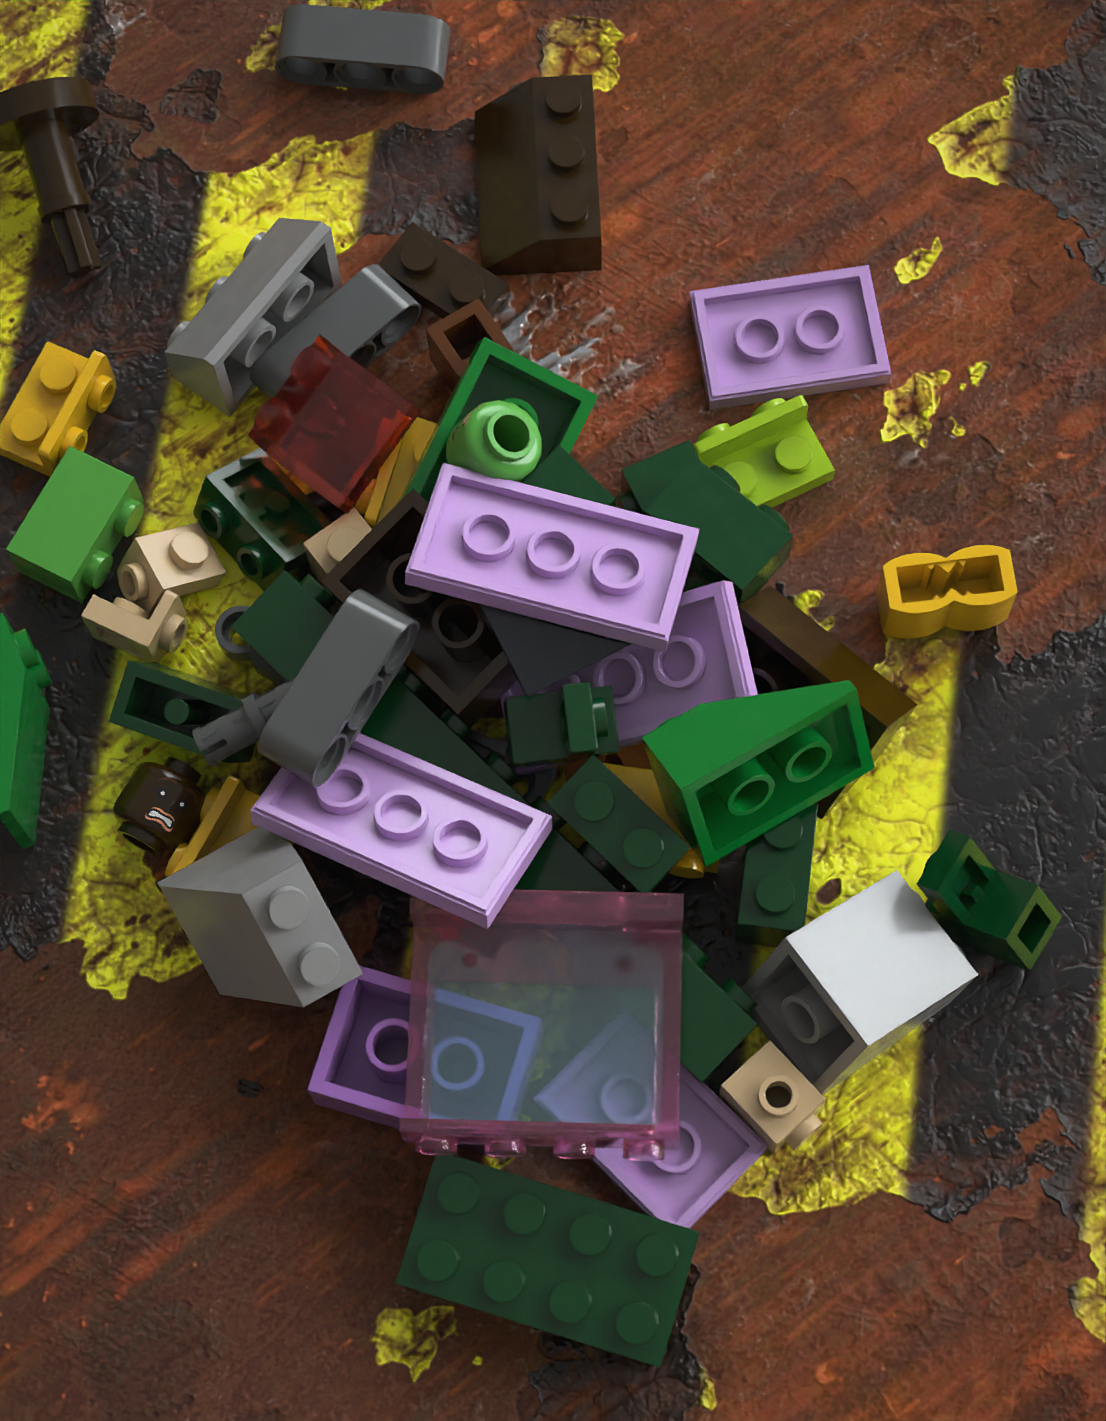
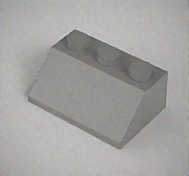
[164,218,342,417]

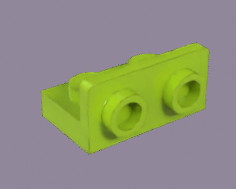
[692,395,835,508]

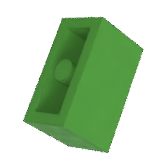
[6,446,144,603]

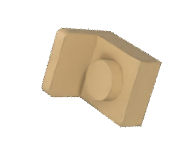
[81,590,188,664]

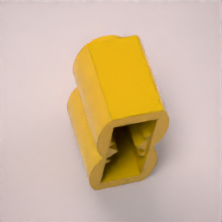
[876,545,1018,639]

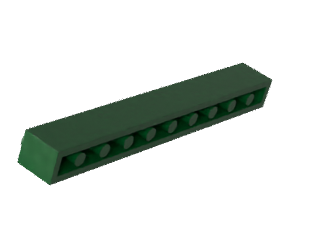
[231,570,760,1082]

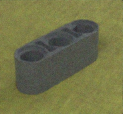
[275,4,451,94]
[250,264,421,423]
[258,589,420,787]

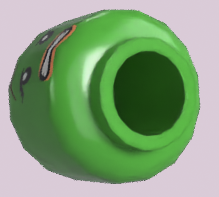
[446,400,542,482]

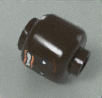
[113,757,206,857]

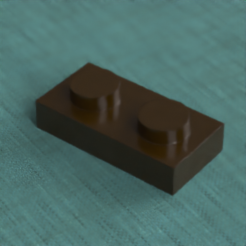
[378,222,510,319]

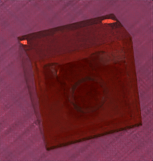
[248,334,421,514]

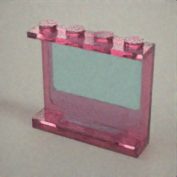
[399,890,684,1161]

